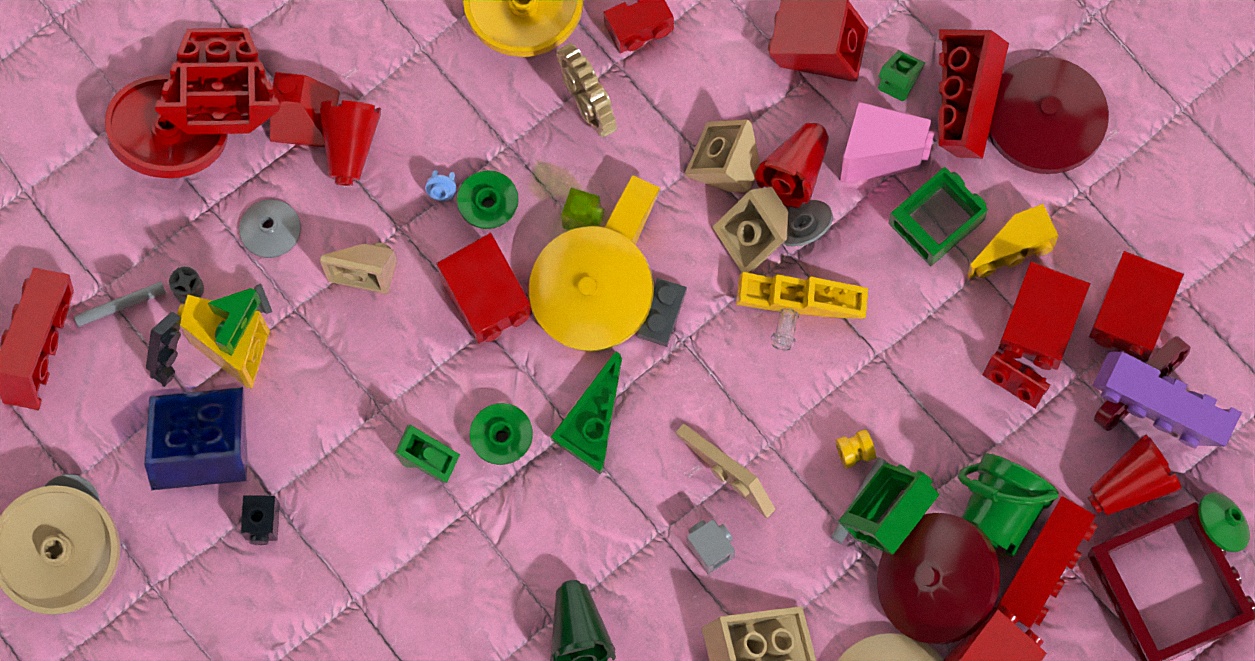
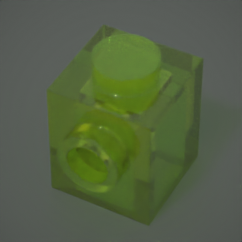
[561,187,605,230]

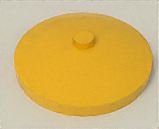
[463,0,584,57]
[529,226,654,352]

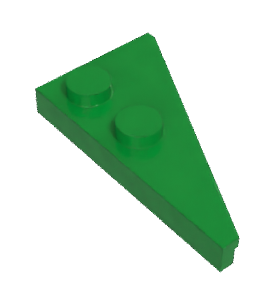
[551,351,622,474]

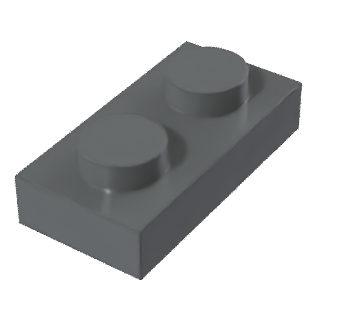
[638,278,687,347]

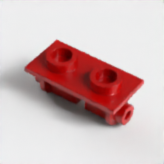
[982,351,1051,409]

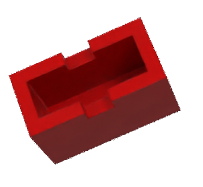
[603,0,674,54]

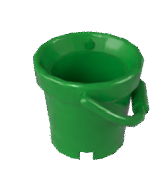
[958,453,1059,557]

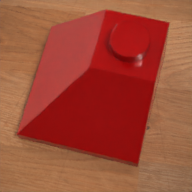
[270,72,340,148]

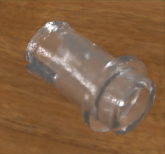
[771,308,799,351]

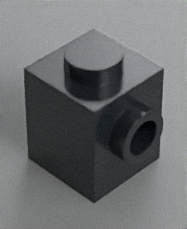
[241,495,280,545]

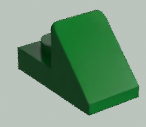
[878,50,925,101]
[208,288,261,356]
[394,425,460,483]

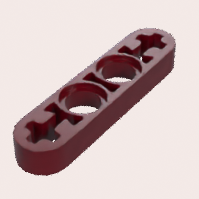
[1094,336,1191,431]

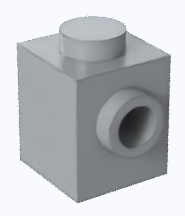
[687,519,735,575]

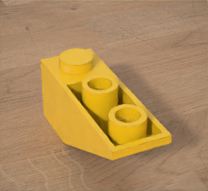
[967,204,1058,279]

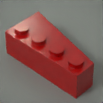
[939,29,1009,159]
[0,268,74,410]
[997,496,1098,629]

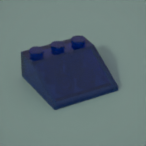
[144,387,247,491]

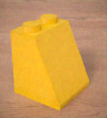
[177,295,270,389]

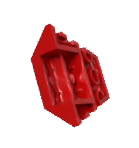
[155,28,280,134]

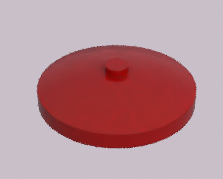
[105,74,228,178]

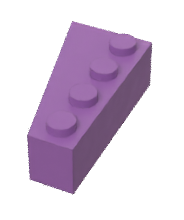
[1092,351,1242,448]

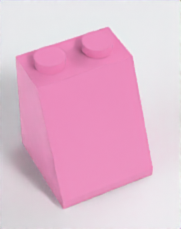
[840,102,935,182]

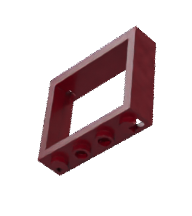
[1087,502,1255,661]

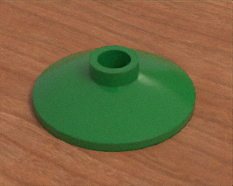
[457,170,519,229]
[469,403,533,465]
[1198,492,1250,553]

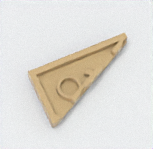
[675,424,776,518]

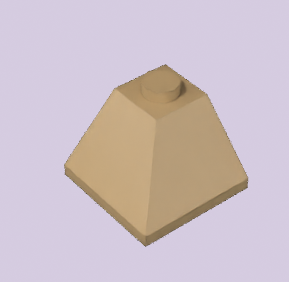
[685,119,760,192]
[712,187,788,273]
[320,243,397,294]

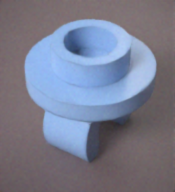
[425,170,457,201]

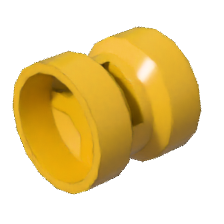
[835,429,876,469]

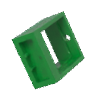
[888,167,988,267]
[838,462,939,555]

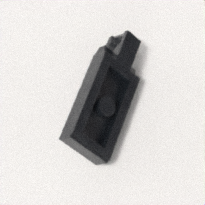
[146,312,181,387]

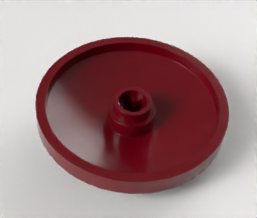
[989,57,1109,174]
[877,513,1000,644]

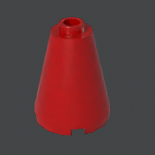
[320,100,381,186]
[755,123,829,208]
[1087,434,1182,516]

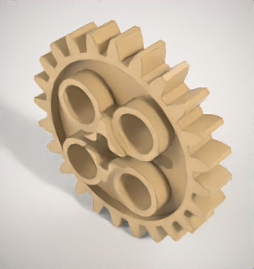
[556,42,617,138]

